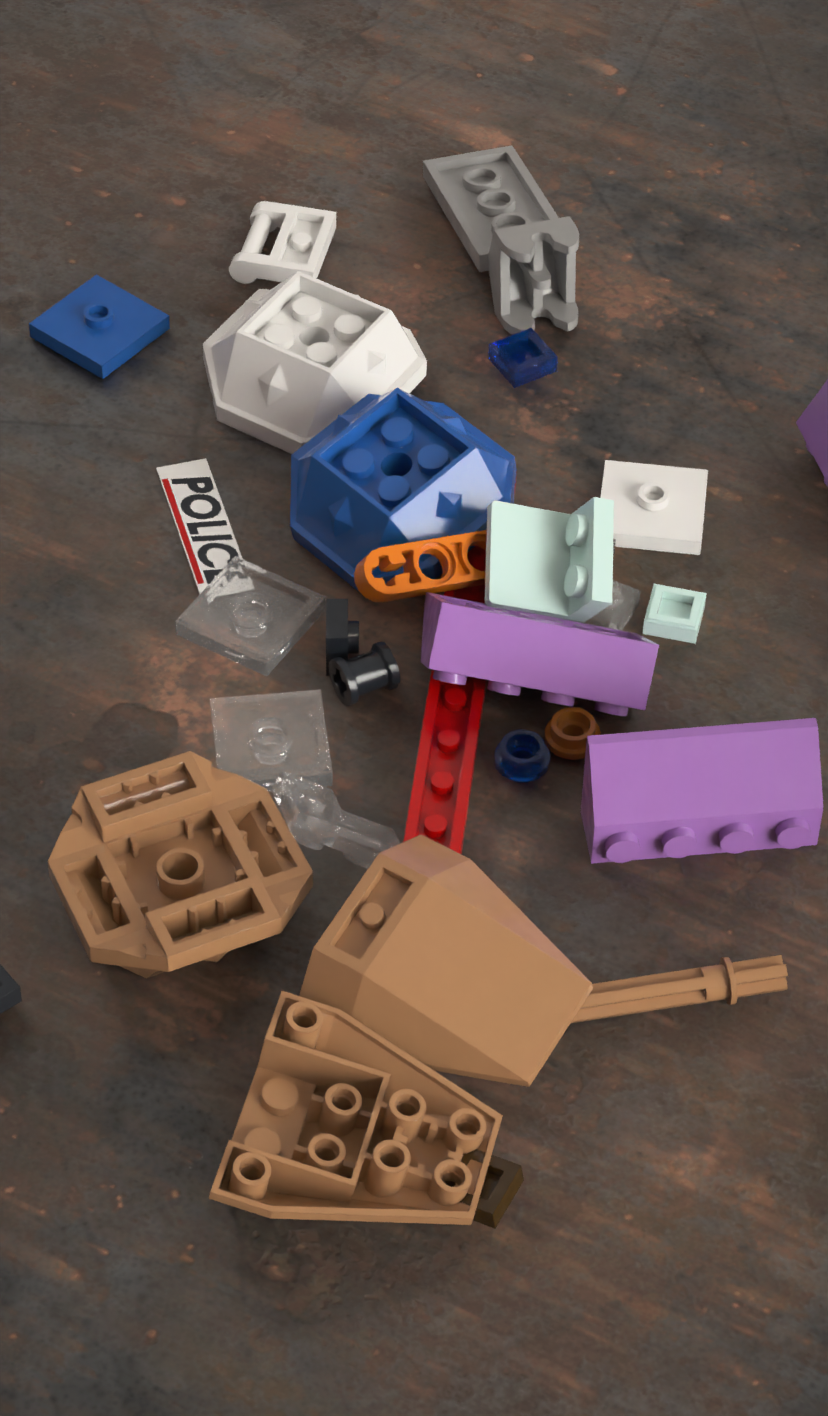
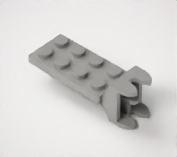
[423,145,579,339]

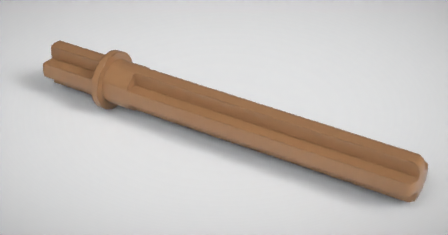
[571,955,788,1023]

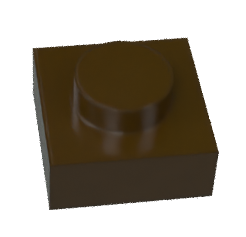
[444,1149,524,1229]

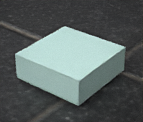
[643,584,707,644]

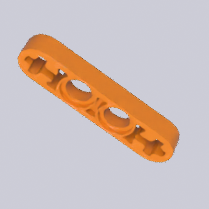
[354,530,487,602]

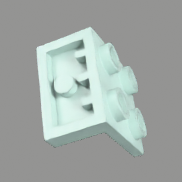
[485,497,614,623]

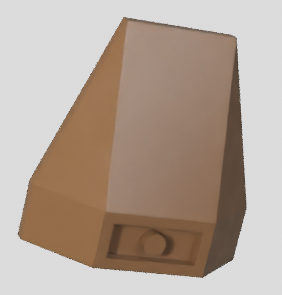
[299,835,593,1087]
[209,991,503,1225]

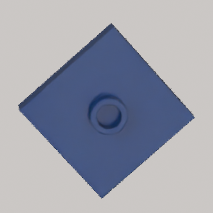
[29,274,170,379]

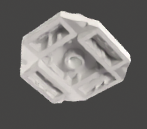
[203,271,427,454]

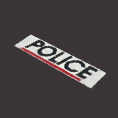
[156,458,255,603]

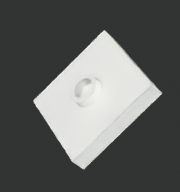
[601,460,708,555]

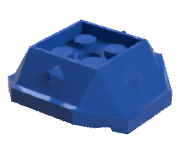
[290,388,517,593]

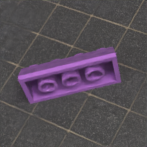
[421,592,659,716]
[581,718,823,864]

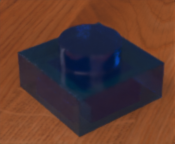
[488,328,558,388]

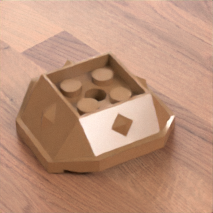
[48,751,313,978]

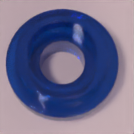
[494,729,550,782]

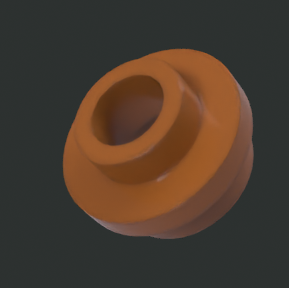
[544,707,601,760]

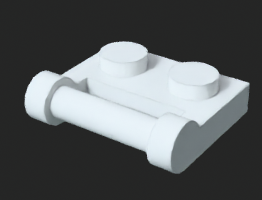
[229,201,336,284]

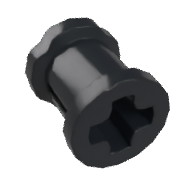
[329,641,400,706]

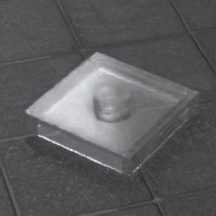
[175,556,326,676]
[210,689,333,791]

